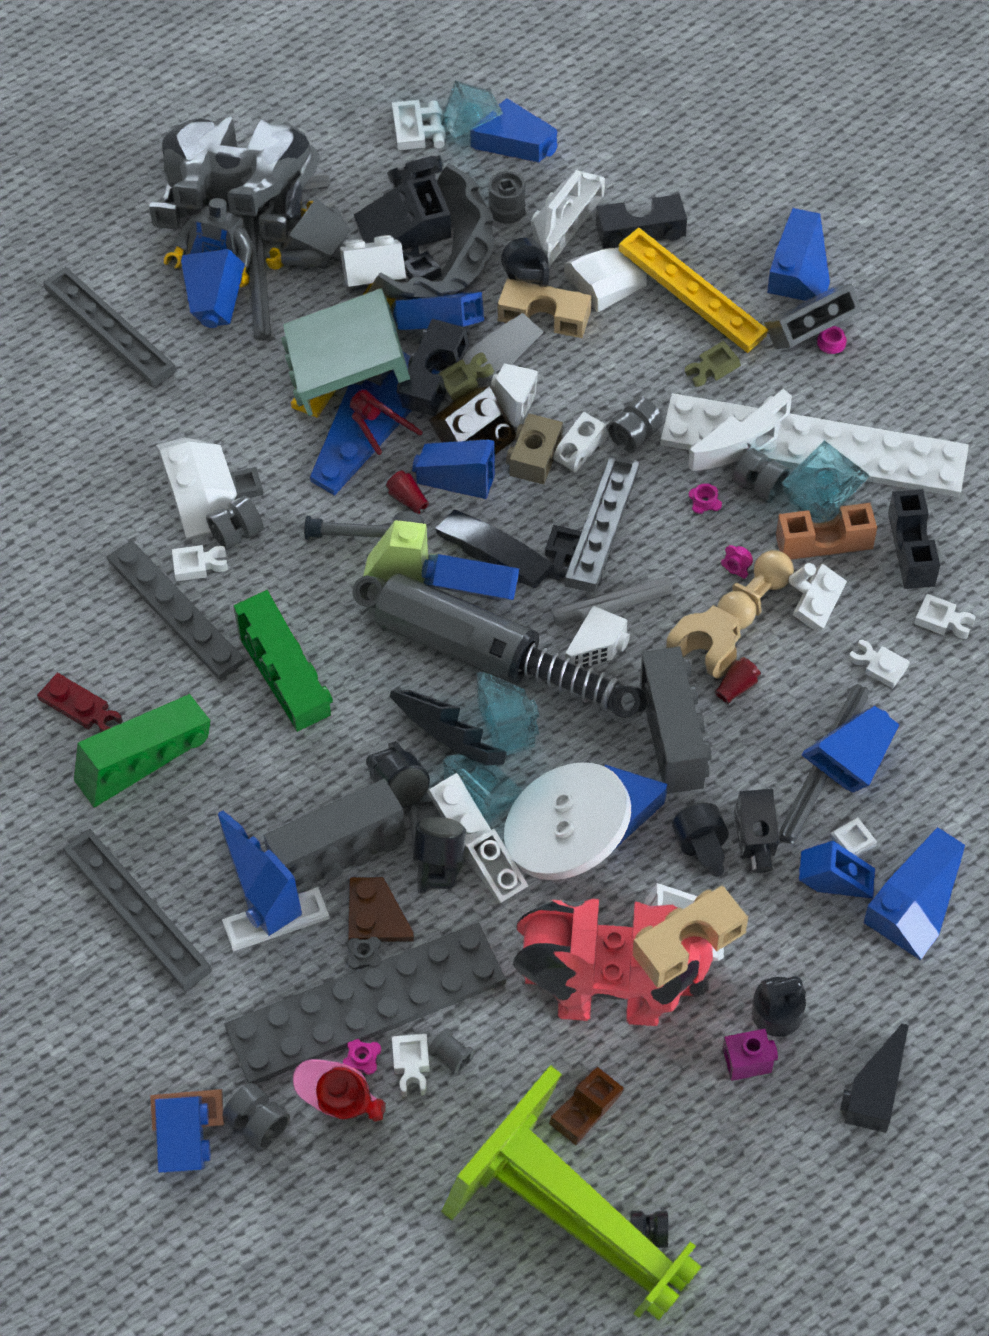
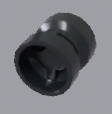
[630,1211,668,1248]

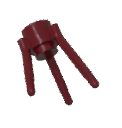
[350,390,423,455]

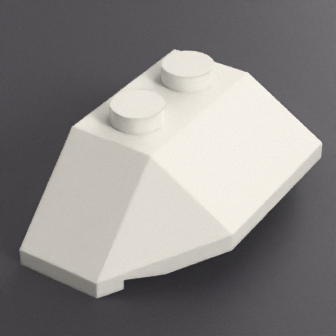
[531,170,605,267]
[156,438,237,540]

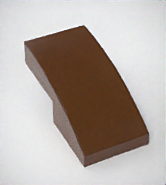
[549,1067,624,1146]

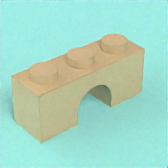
[498,278,591,338]
[633,885,748,988]

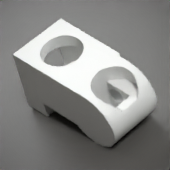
[554,412,607,472]

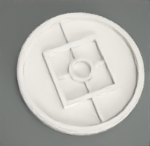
[504,763,631,880]

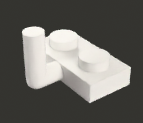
[788,563,847,631]

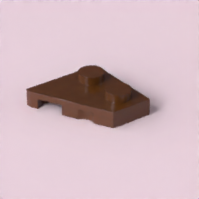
[348,877,414,942]

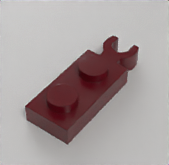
[37,672,123,732]

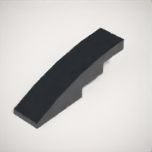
[435,509,555,588]
[390,690,507,766]

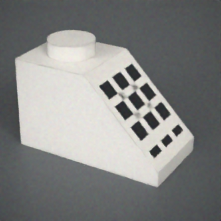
[565,606,630,668]

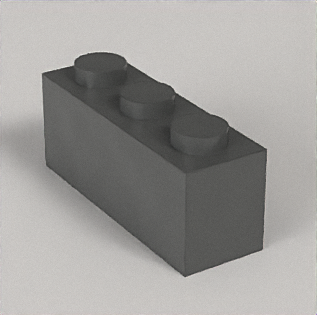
[764,284,863,349]

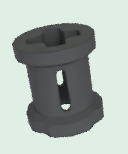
[428,1028,475,1075]

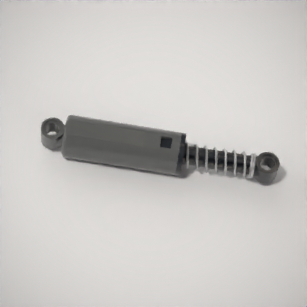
[352,573,647,718]

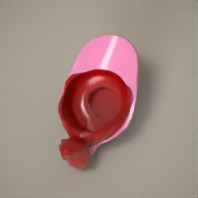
[293,1059,386,1121]

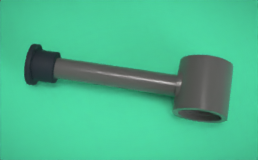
[304,511,424,540]

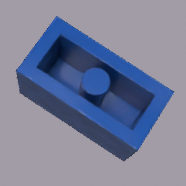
[155,1096,211,1173]

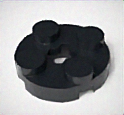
[387,155,444,188]

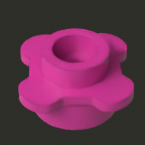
[688,483,722,514]
[721,545,753,579]
[343,1039,381,1075]

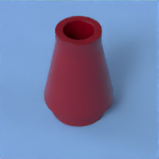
[386,470,430,514]
[714,657,761,704]

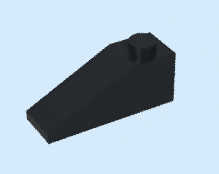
[840,1023,909,1133]

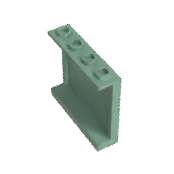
[281,288,410,416]

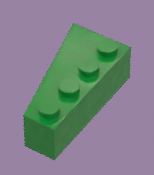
[233,589,333,732]
[74,694,211,808]

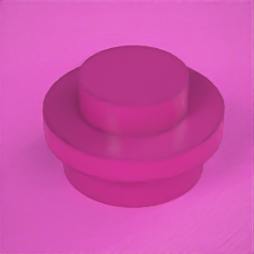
[817,326,847,354]

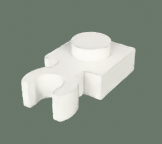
[172,545,228,582]
[914,594,976,639]
[849,640,910,689]
[392,1034,430,1097]

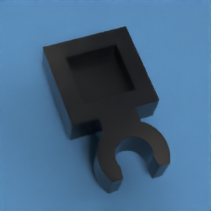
[402,242,442,281]

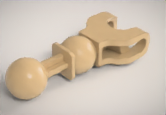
[666,550,794,679]

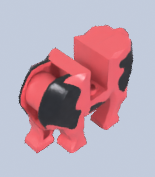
[513,899,713,1026]

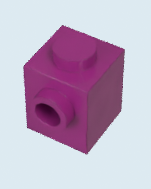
[722,1029,778,1081]

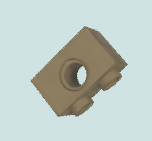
[506,413,563,485]

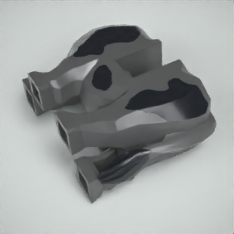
[149,117,319,243]

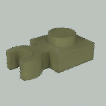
[684,340,741,387]
[437,352,494,401]

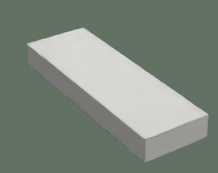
[222,887,329,952]

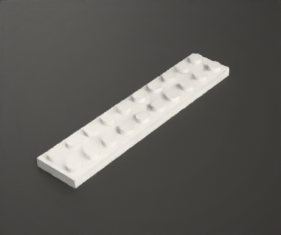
[660,393,969,498]

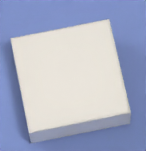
[830,817,877,857]

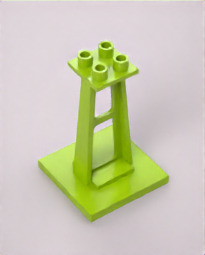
[441,1065,702,1321]

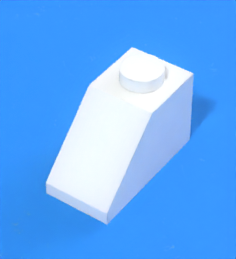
[491,363,538,427]

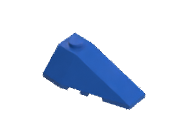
[767,208,830,301]
[218,810,302,936]
[863,827,965,960]

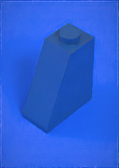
[470,98,558,162]
[181,249,245,328]
[394,292,484,330]
[412,440,495,499]
[422,554,519,600]
[802,706,899,793]
[604,765,668,851]

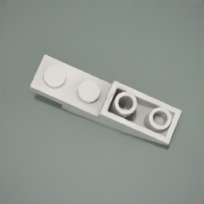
[688,389,792,471]
[427,773,528,904]

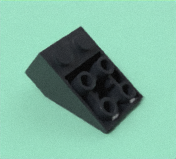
[354,174,452,250]

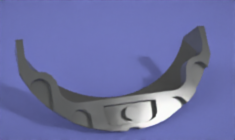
[367,163,495,298]

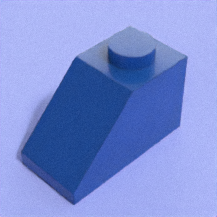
[799,840,875,898]

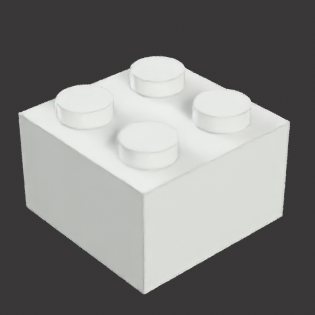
[340,235,406,287]

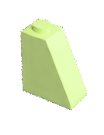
[363,520,428,583]

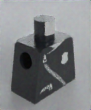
[734,789,779,873]

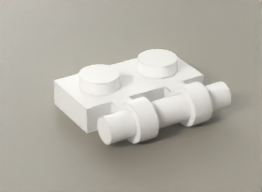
[392,100,446,150]

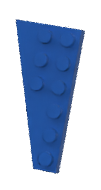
[310,352,440,496]

